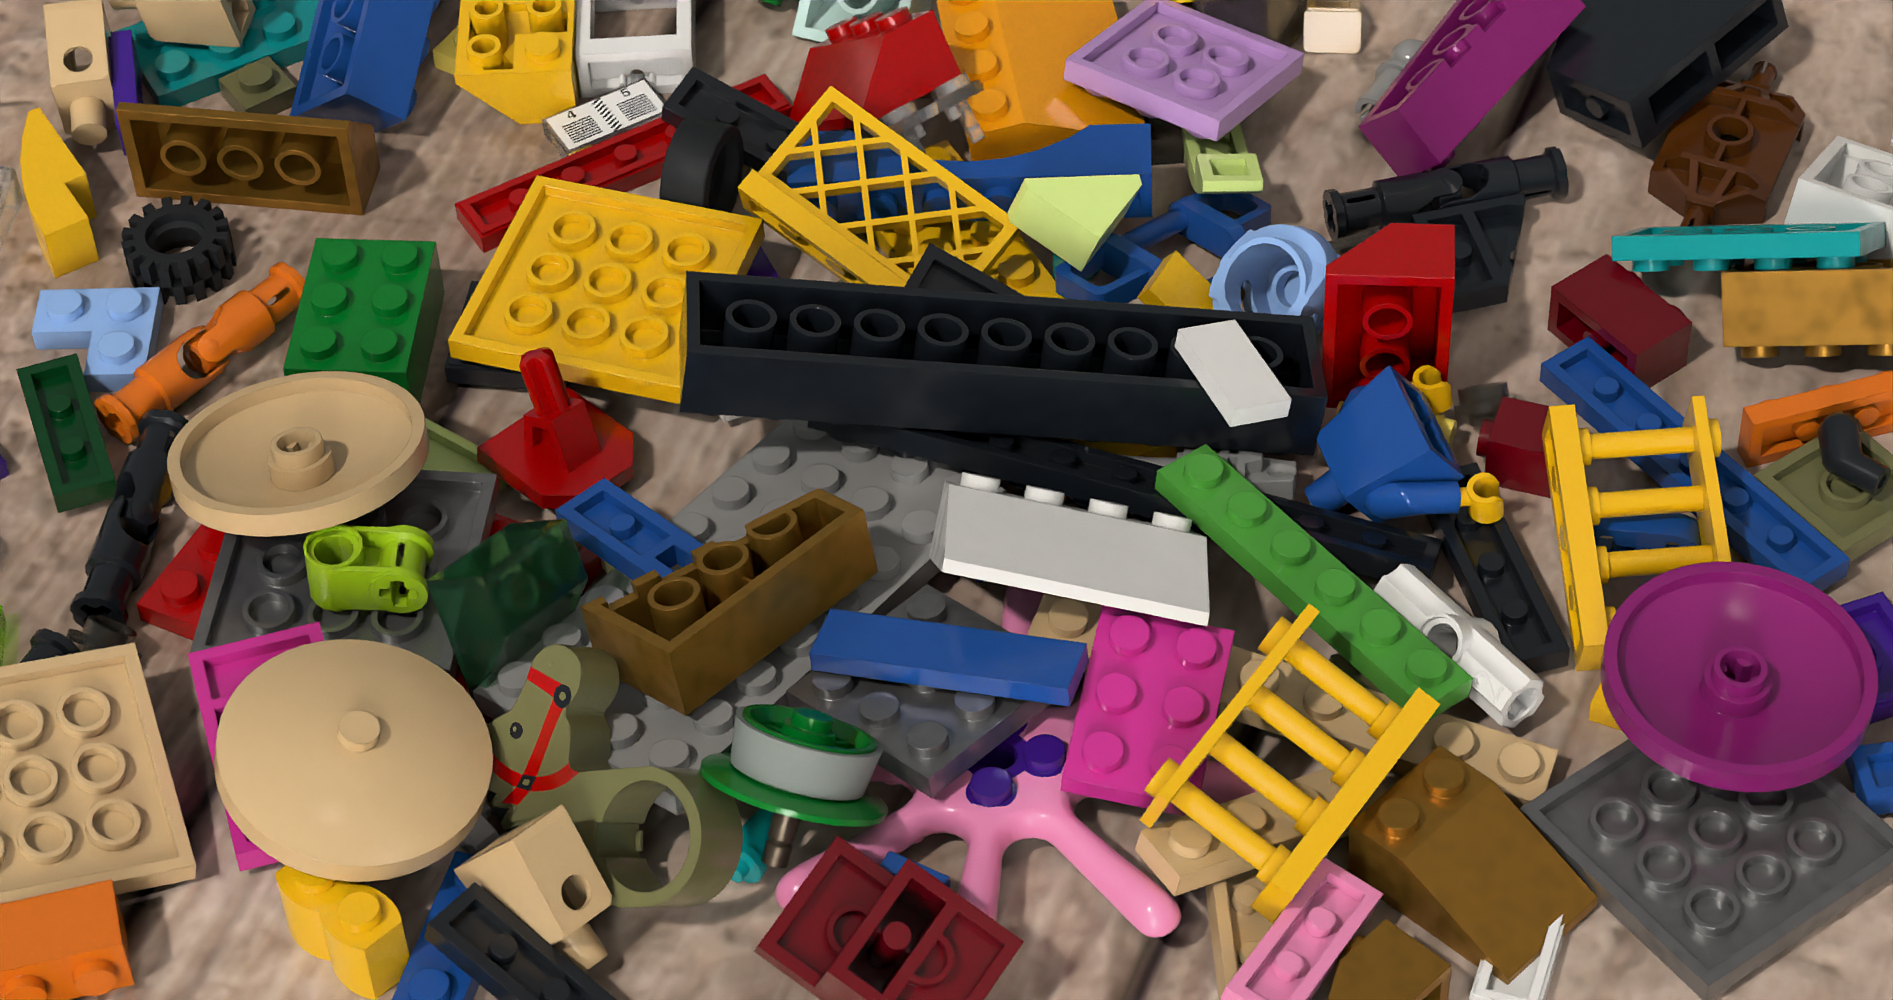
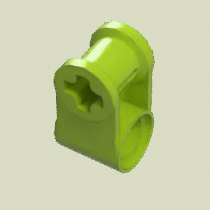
[303,524,435,613]

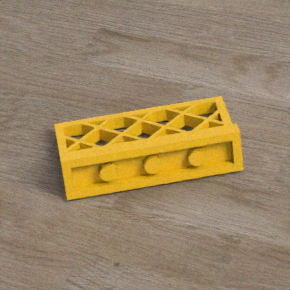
[737,85,1021,287]

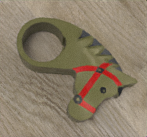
[486,644,743,908]

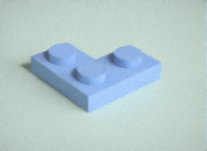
[31,287,164,392]

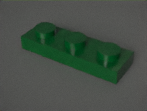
[16,353,116,513]

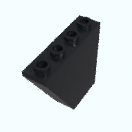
[1546,0,1789,149]

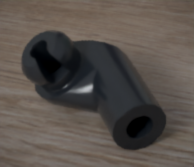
[1817,411,1891,496]

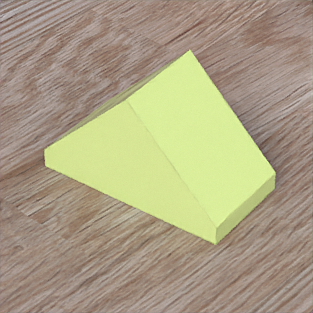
[1007,174,1142,271]

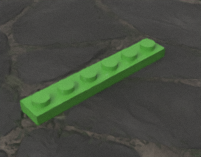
[1155,444,1473,721]

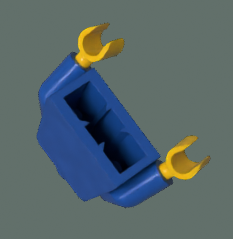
[1304,365,1504,524]

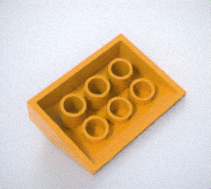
[936,0,1145,161]

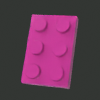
[1060,605,1235,816]

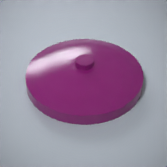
[1600,561,1878,792]

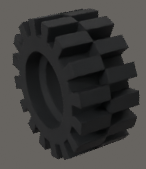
[121,196,237,305]

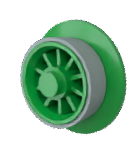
[699,704,888,868]

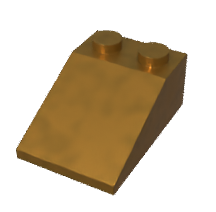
[1348,745,1598,985]

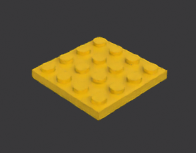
[448,175,765,404]

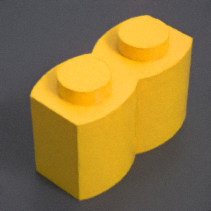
[275,865,410,1000]

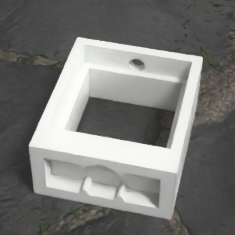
[575,0,696,98]

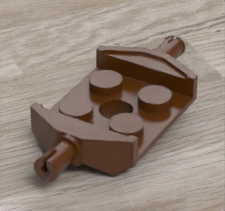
[1648,61,1806,226]

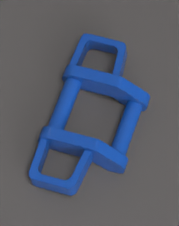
[1055,193,1271,303]

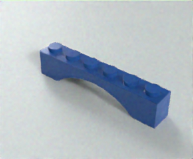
[787,123,1152,223]

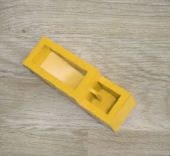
[20,107,99,279]

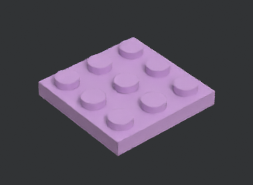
[1063,0,1305,142]

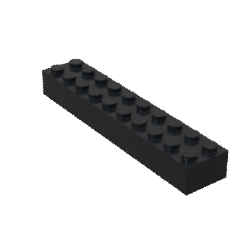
[679,271,1328,456]

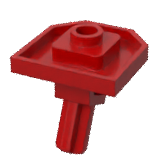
[477,347,634,509]

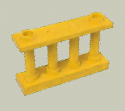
[1542,395,1732,672]
[1140,603,1440,923]

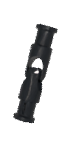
[1323,146,1569,242]
[70,409,189,634]

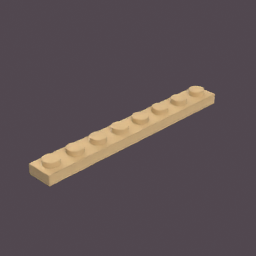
[1027,593,1559,809]

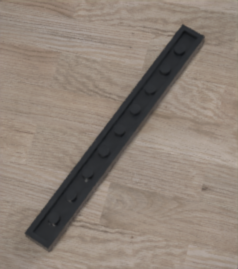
[807,421,1442,580]

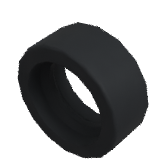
[659,116,744,213]

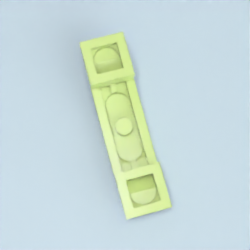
[1180,123,1263,194]

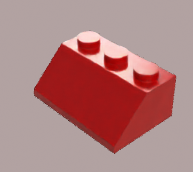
[789,6,962,131]
[1322,223,1455,408]

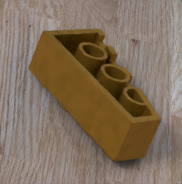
[580,488,878,716]

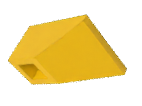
[454,0,580,124]

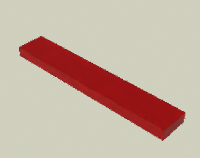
[455,74,793,253]

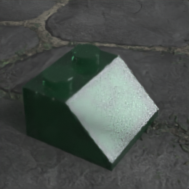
[426,519,588,700]

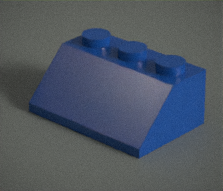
[290,0,440,133]

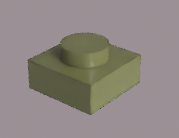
[218,56,297,115]

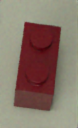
[1547,254,1692,388]

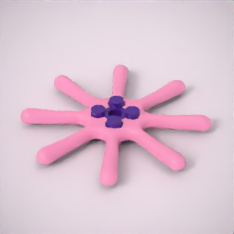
[775,586,1257,938]

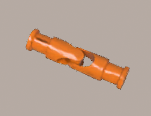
[94,262,305,444]

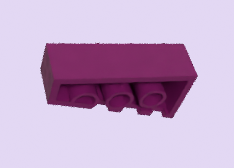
[1358,0,1586,176]

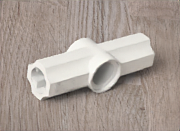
[1373,564,1545,728]

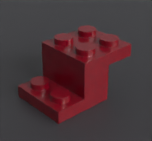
[754,835,1024,1000]

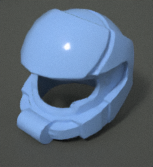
[1209,224,1340,335]

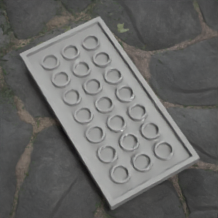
[473,419,1006,815]

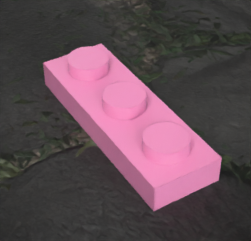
[1220,857,1383,1000]

